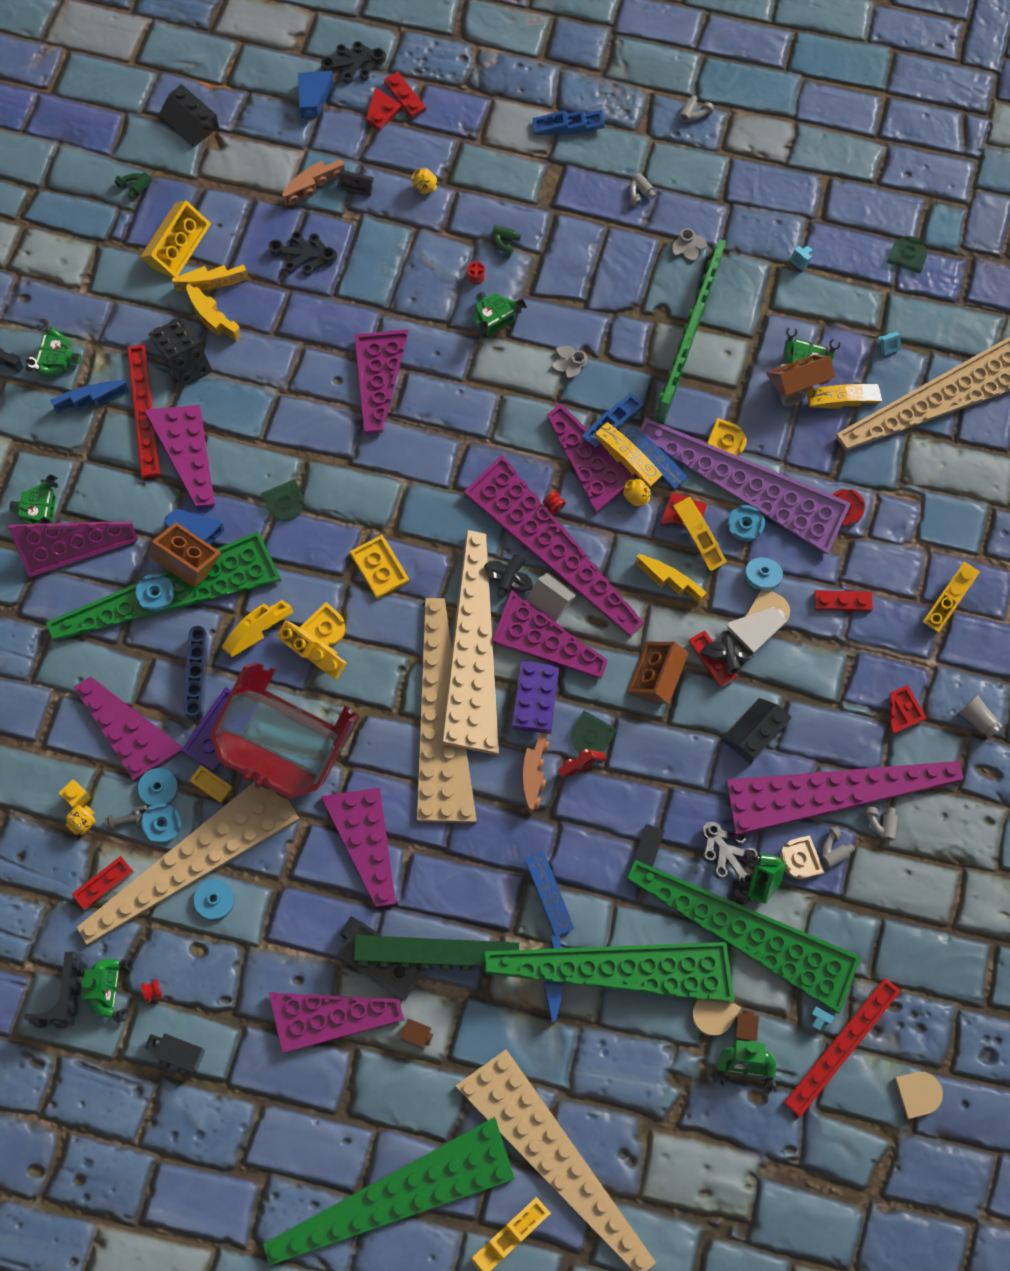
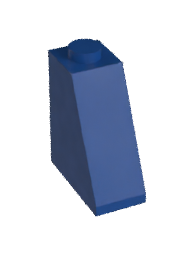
[298,71,333,118]
[163,509,224,545]

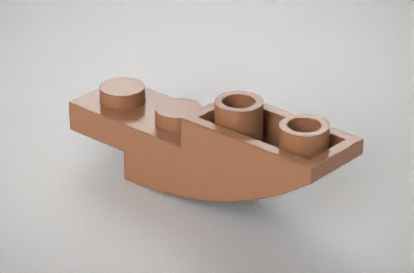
[282,159,345,207]
[522,733,550,815]

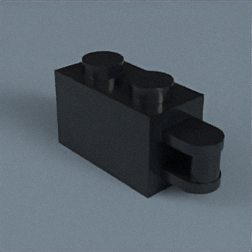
[144,1033,205,1076]

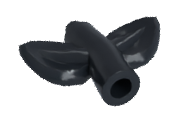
[484,554,533,598]
[700,631,753,675]

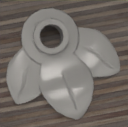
[672,228,707,261]
[552,346,588,378]

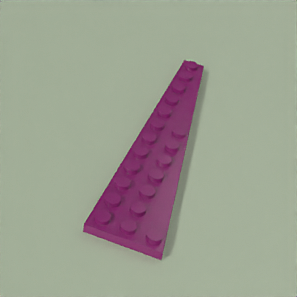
[464,455,644,638]
[726,761,963,837]

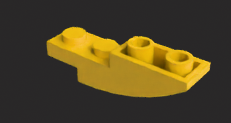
[186,284,241,341]
[674,497,727,571]
[923,562,980,633]
[222,600,294,657]
[276,620,348,680]

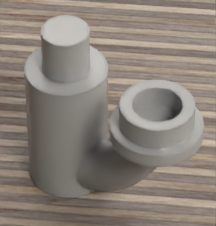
[679,95,714,122]
[629,173,656,207]
[864,807,898,841]
[822,826,855,868]

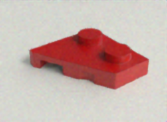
[366,88,402,131]
[660,492,707,526]
[889,685,926,735]
[558,749,606,777]

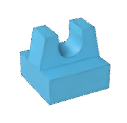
[789,246,813,271]
[878,331,901,355]
[811,1006,834,1030]

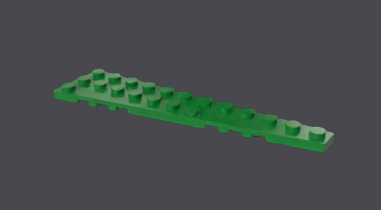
[655,239,726,425]
[46,531,281,641]
[627,860,861,1014]
[484,942,735,1004]
[263,1116,515,1265]

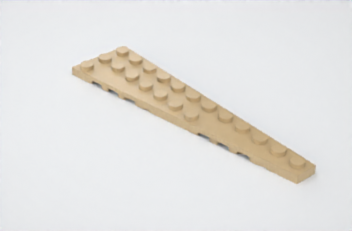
[836,337,1010,451]
[441,530,499,755]
[417,598,477,823]
[77,781,300,945]
[455,1049,656,1271]

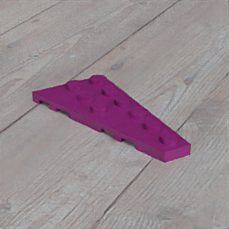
[355,329,409,434]
[547,403,637,514]
[144,405,215,509]
[8,521,138,577]
[492,590,608,680]
[74,676,183,782]
[321,788,396,908]
[269,992,404,1054]

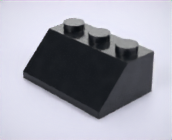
[159,84,219,147]
[721,698,792,765]

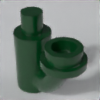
[114,172,152,199]
[492,225,521,257]

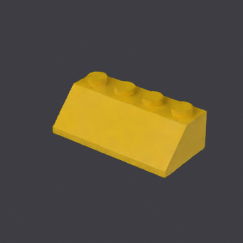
[140,200,211,278]

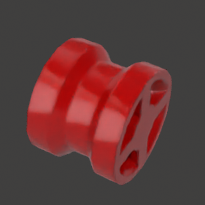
[467,261,485,284]
[543,491,566,514]
[141,979,163,1003]

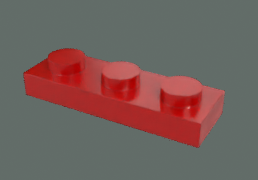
[384,72,426,119]
[814,590,873,612]
[688,630,737,688]
[72,856,134,911]

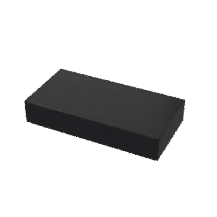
[633,824,665,867]

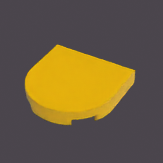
[708,418,747,456]
[300,602,346,647]

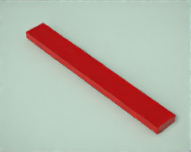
[127,344,161,479]
[783,978,901,1118]

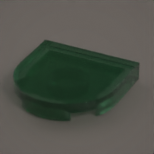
[887,236,928,274]
[261,479,304,521]
[571,710,618,753]

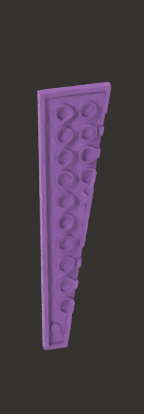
[640,418,851,555]

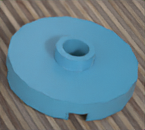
[727,505,765,542]
[745,557,783,591]
[135,574,174,611]
[138,768,178,806]
[141,803,181,843]
[194,879,235,920]

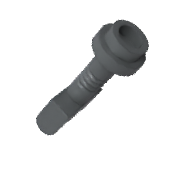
[104,805,148,831]

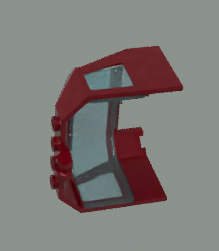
[210,662,360,799]

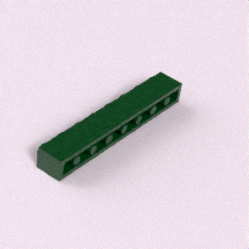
[353,935,519,972]

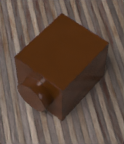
[734,1010,759,1042]
[400,1018,434,1050]

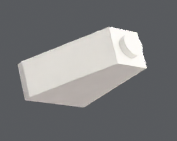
[726,607,787,654]

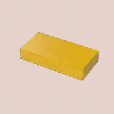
[189,765,233,804]

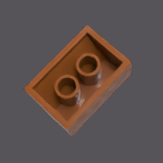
[766,354,835,397]
[149,522,221,587]
[627,641,688,704]

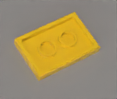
[349,535,410,599]

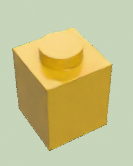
[59,779,91,808]

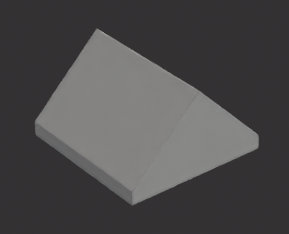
[526,572,579,622]

